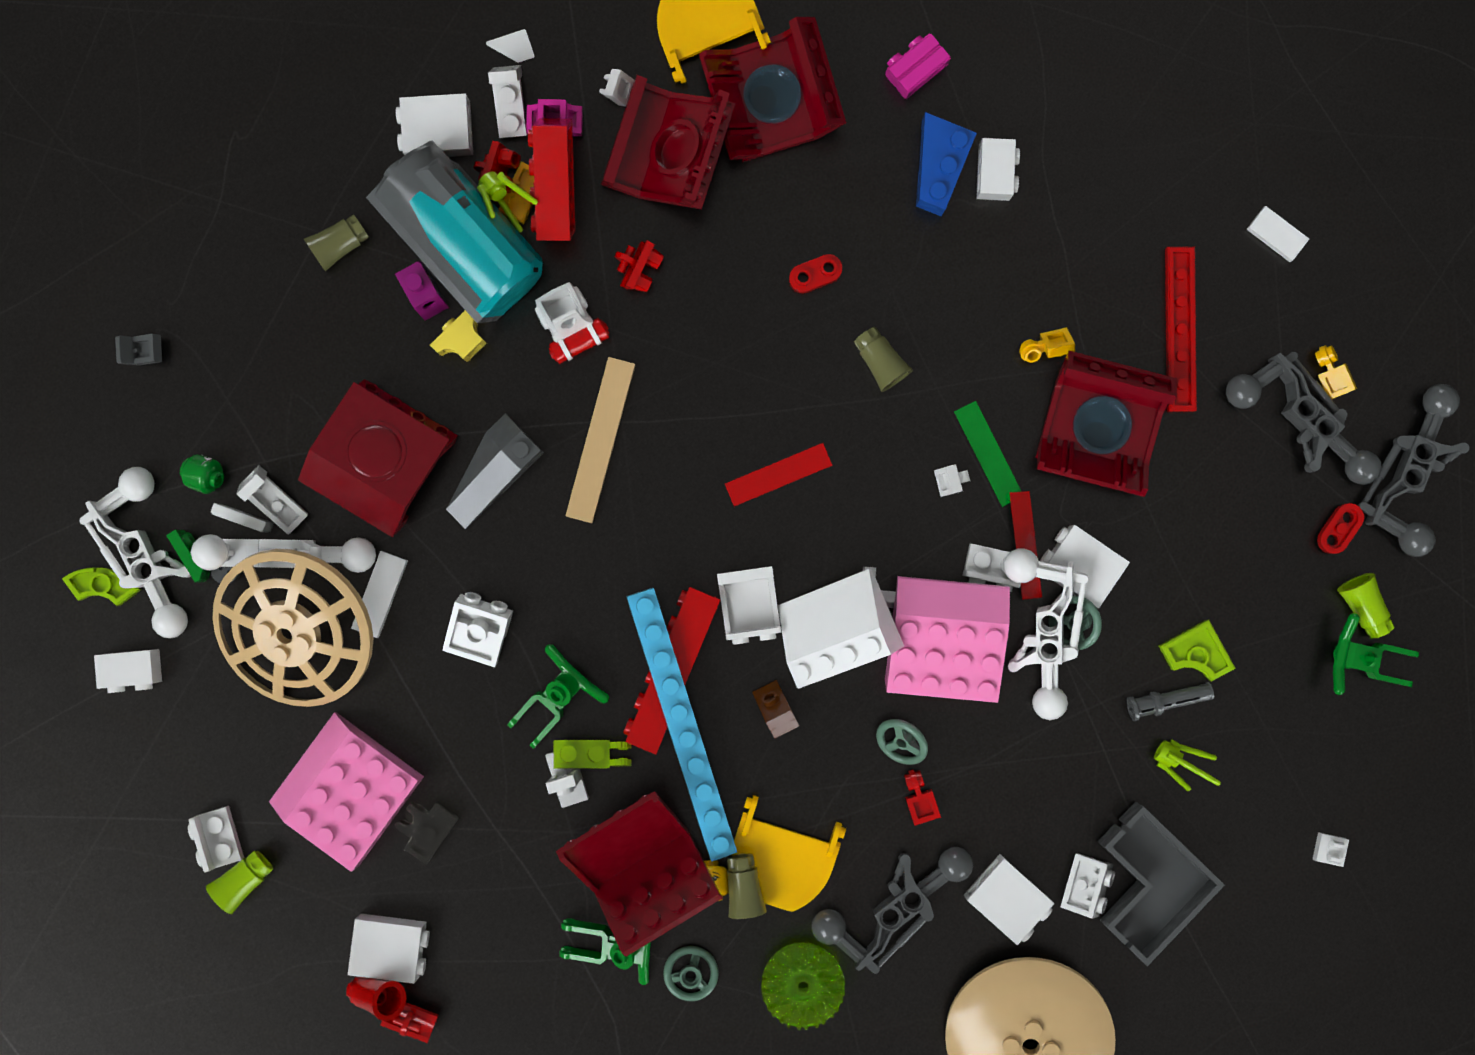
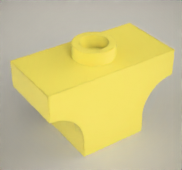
[430,310,487,362]

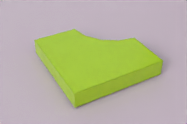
[1159,620,1235,682]

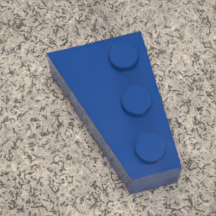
[916,112,977,216]

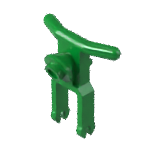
[1333,613,1419,695]
[507,644,609,749]
[559,918,651,985]

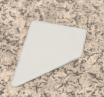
[486,29,534,63]

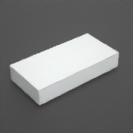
[1247,206,1309,262]
[211,503,274,532]

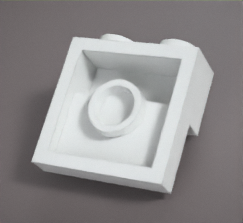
[442,592,513,667]

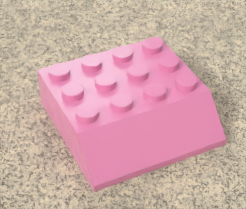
[885,576,1010,703]
[269,712,424,872]

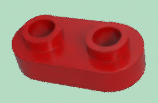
[789,254,842,293]
[1317,503,1364,554]

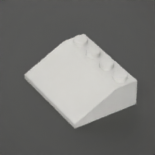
[778,568,904,689]

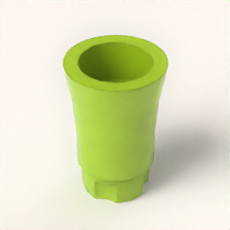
[1337,573,1394,639]
[206,851,273,914]

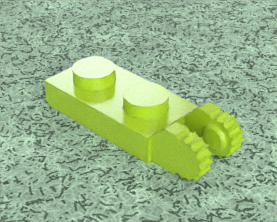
[553,740,631,769]

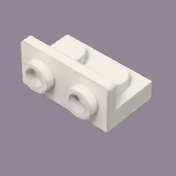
[963,544,1021,592]
[188,806,244,873]
[1060,853,1115,919]

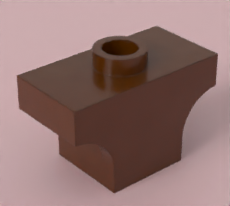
[752,680,799,739]

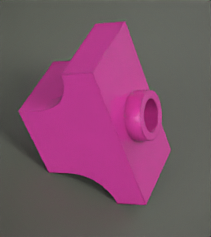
[526,99,583,136]

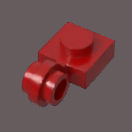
[904,769,941,826]

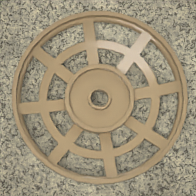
[213,549,373,707]

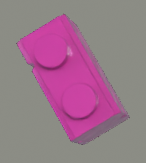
[885,33,951,99]

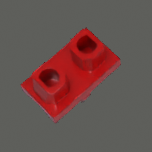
[473,141,521,193]
[614,240,664,292]
[380,1003,438,1043]

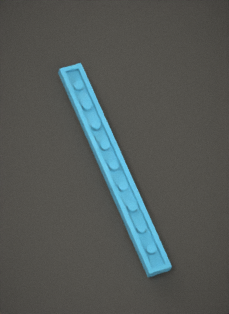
[626,587,738,862]

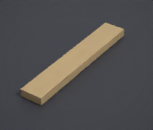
[566,357,635,524]

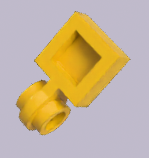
[1019,327,1075,363]
[1315,345,1357,399]

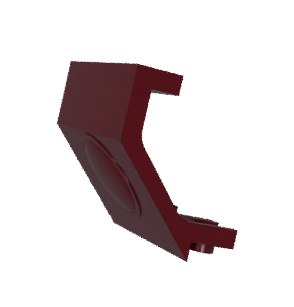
[601,75,736,209]
[298,379,458,537]

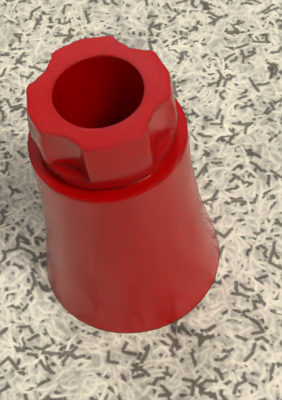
[346,977,406,1021]

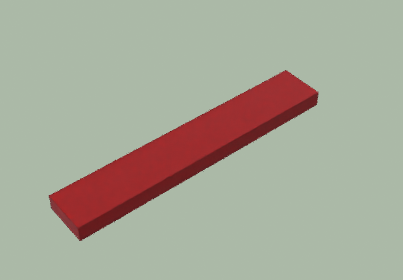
[1165,247,1197,412]

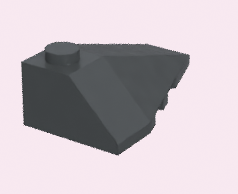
[446,413,544,529]

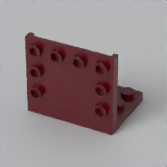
[556,791,723,957]

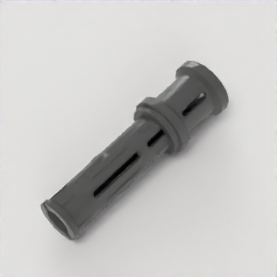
[1127,682,1214,721]

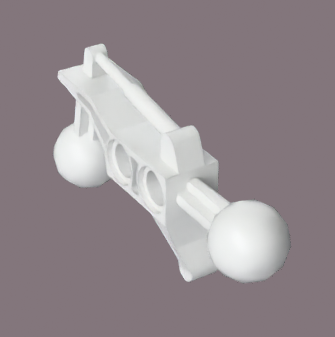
[79,467,191,639]
[191,534,376,573]
[1004,548,1089,720]

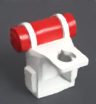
[535,282,609,364]

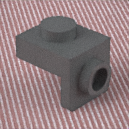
[115,334,162,366]

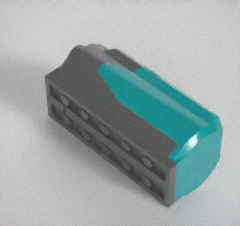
[366,141,543,324]

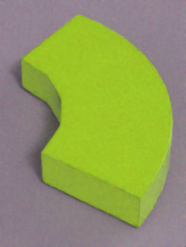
[62,568,142,606]

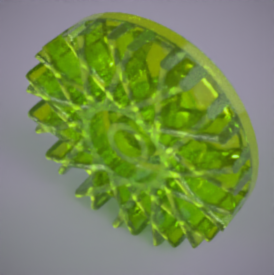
[761,942,845,1030]

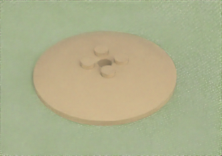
[945,957,1116,1055]

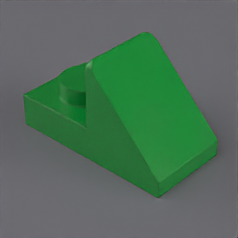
[166,529,211,583]

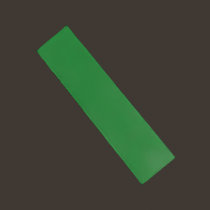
[954,401,1022,507]

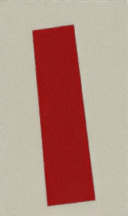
[725,443,832,506]
[1010,491,1042,600]

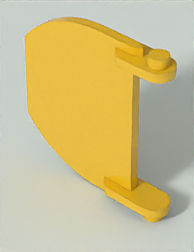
[657,0,771,84]
[732,795,846,912]

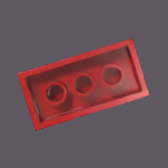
[528,118,575,241]

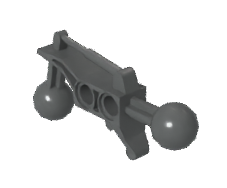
[1226,352,1382,485]
[1358,383,1469,557]
[811,847,973,974]

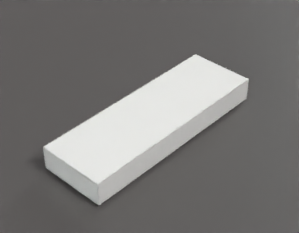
[351,551,408,638]

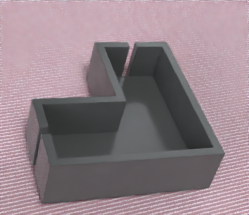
[1097,802,1225,966]

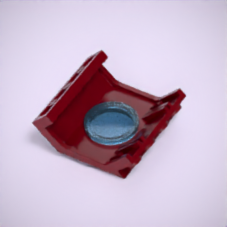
[699,17,846,162]
[1035,351,1177,497]

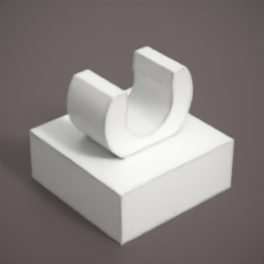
[599,69,634,106]
[934,464,970,497]
[1313,832,1349,867]

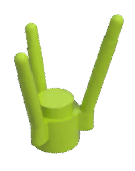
[477,171,538,233]
[1154,739,1221,791]

